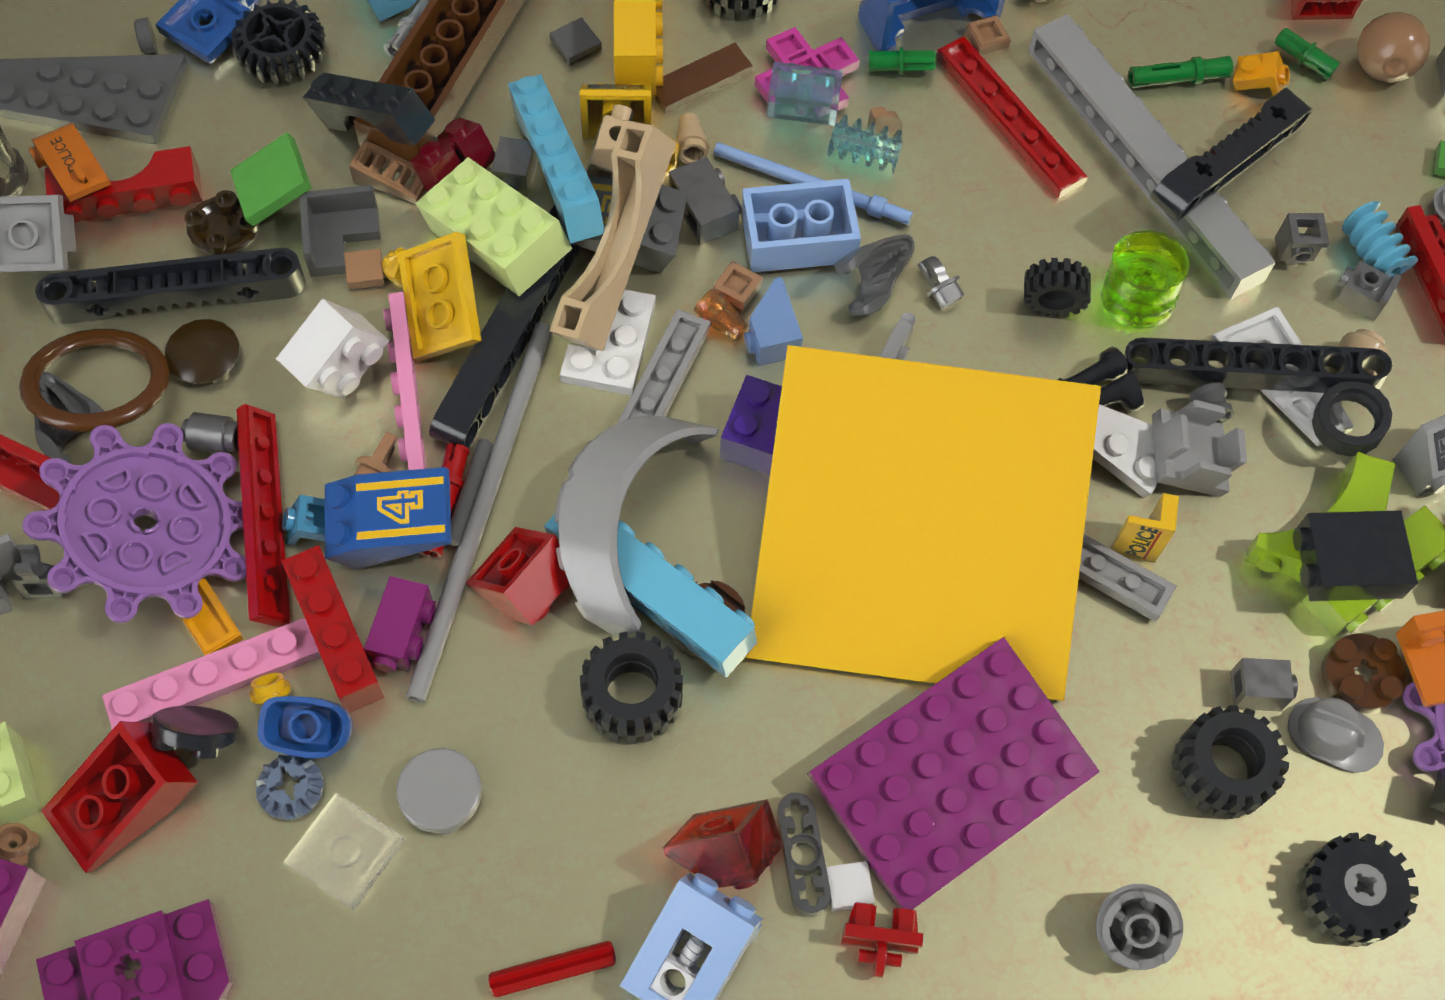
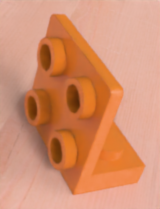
[1395,610,1445,707]

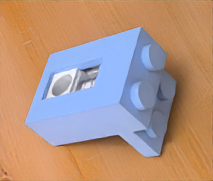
[620,873,763,1000]

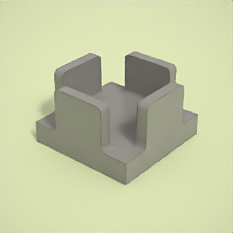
[0,195,76,272]
[1152,400,1247,497]

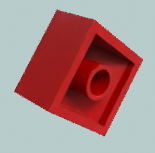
[466,527,570,626]

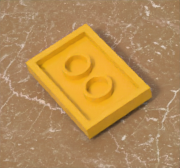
[398,232,481,361]

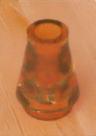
[694,289,749,341]

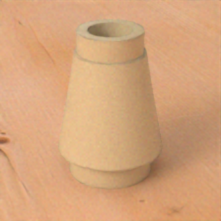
[676,113,710,164]

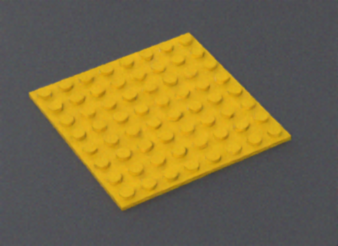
[746,345,1101,701]

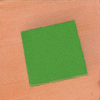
[230,132,311,226]

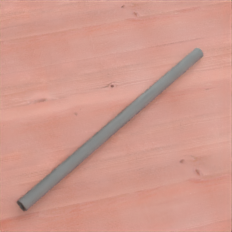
[405,322,552,703]

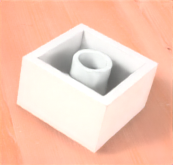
[276,298,389,399]

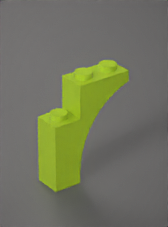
[1244,452,1395,583]

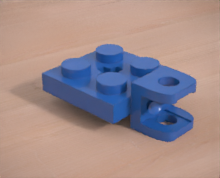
[155,0,260,65]

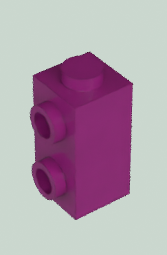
[364,576,436,673]

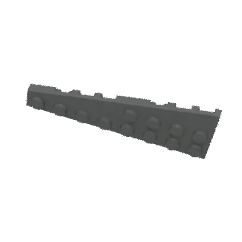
[0,54,188,144]

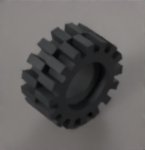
[1024,258,1091,318]

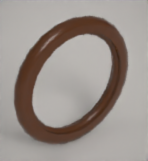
[19,329,170,432]

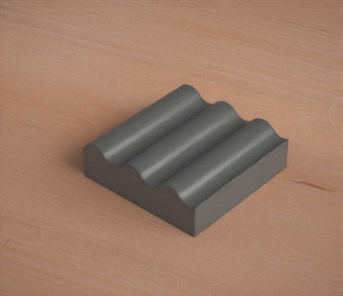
[549,17,602,64]

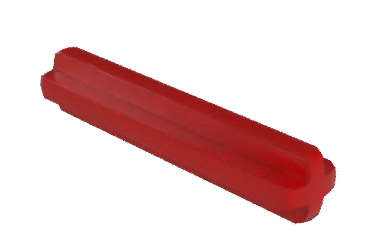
[488,941,616,997]

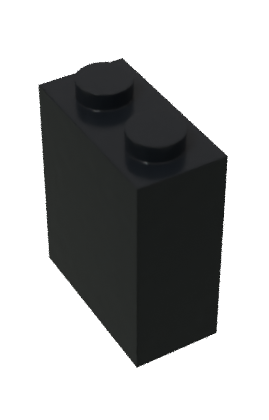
[1293,510,1418,602]

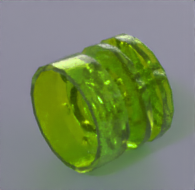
[1101,230,1190,329]

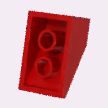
[41,721,198,873]

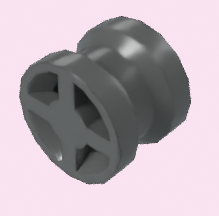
[1189,383,1234,424]

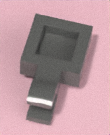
[11,544,65,599]

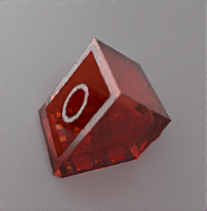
[663,799,784,890]

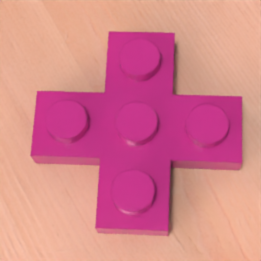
[754,27,860,119]

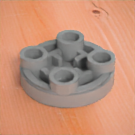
[396,748,482,835]

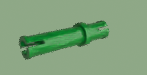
[1128,56,1233,89]

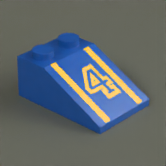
[325,467,452,570]

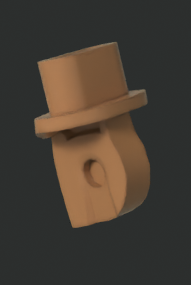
[354,431,397,475]

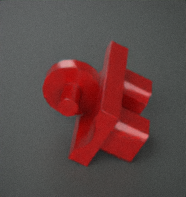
[841,902,923,978]

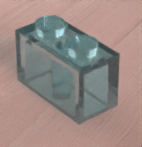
[767,62,843,126]

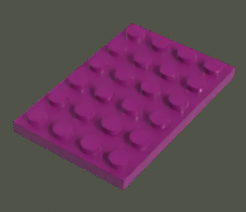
[807,637,1100,910]

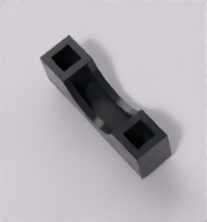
[303,72,435,146]

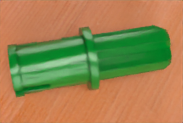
[1274,28,1341,81]
[869,47,936,75]

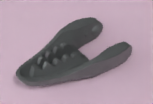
[835,234,915,315]
[34,372,104,463]

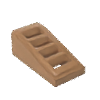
[349,140,425,203]

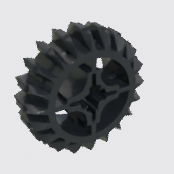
[231,0,326,85]

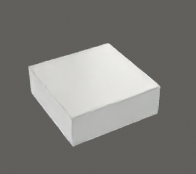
[826,861,875,912]

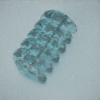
[827,114,903,174]

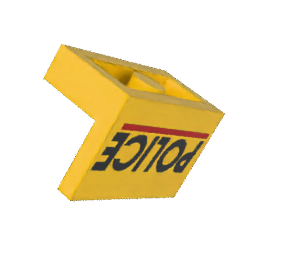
[1110,493,1179,563]

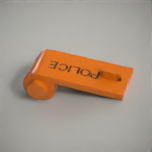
[28,123,111,202]

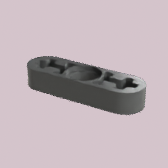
[777,793,831,917]

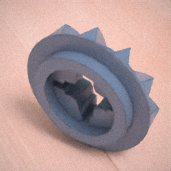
[255,755,324,820]

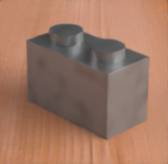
[669,157,742,245]

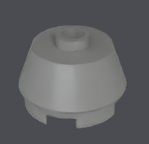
[1096,884,1183,970]

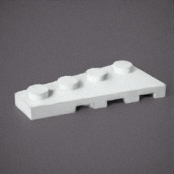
[1211,307,1354,446]

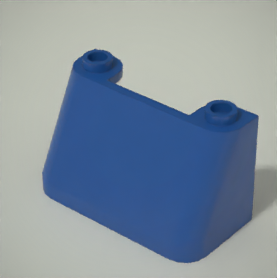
[858,0,1005,51]

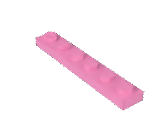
[383,292,427,470]
[102,618,321,729]

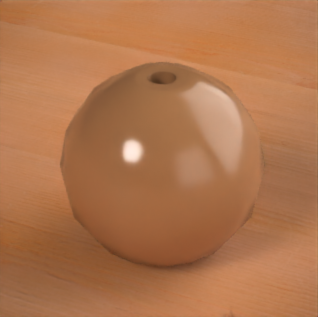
[1357,12,1430,83]

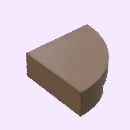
[866,107,903,140]

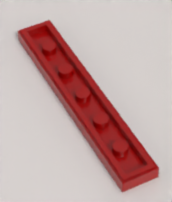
[936,36,1088,198]
[236,404,290,627]

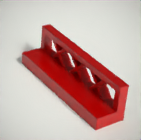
[1395,205,1445,336]
[0,434,60,511]

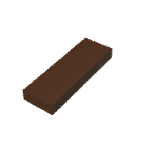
[656,42,753,114]

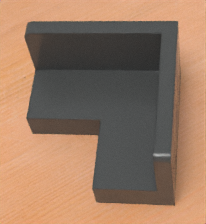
[299,185,381,277]

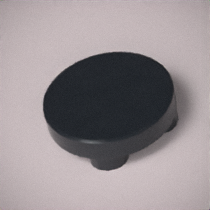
[150,706,239,759]

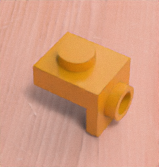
[1233,51,1290,96]

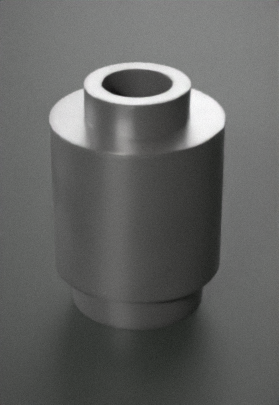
[181,412,239,453]

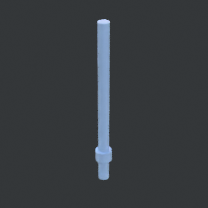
[713,142,913,225]

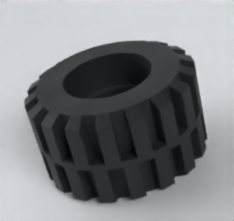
[580,631,683,744]
[1172,705,1289,819]

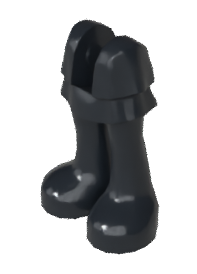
[1056,346,1144,411]

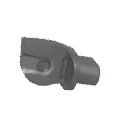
[917,256,965,309]

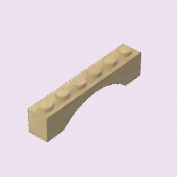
[549,120,676,352]

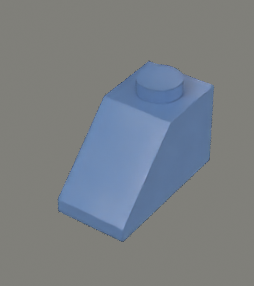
[744,277,803,366]

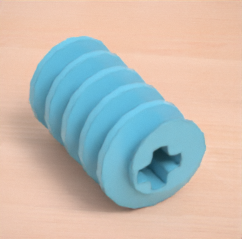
[1342,201,1418,277]

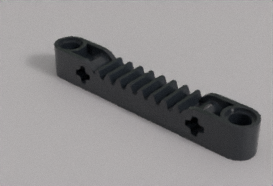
[1150,87,1313,221]
[35,248,306,324]

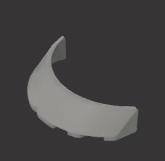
[555,416,719,636]

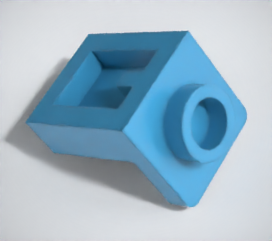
[282,495,325,545]

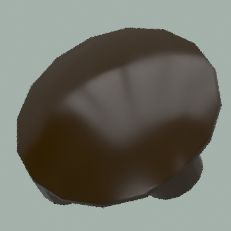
[185,190,259,255]
[165,319,239,384]

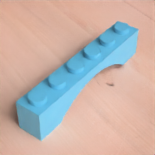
[508,74,605,244]

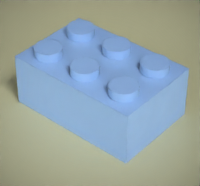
[741,179,861,272]

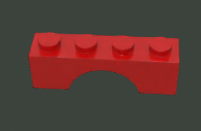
[45,146,203,223]
[281,545,385,714]

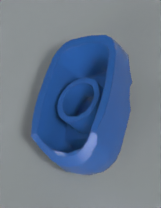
[257,696,353,758]

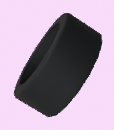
[1312,381,1393,457]

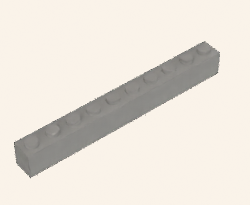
[1028,14,1276,299]

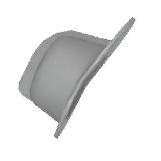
[1288,697,1384,773]

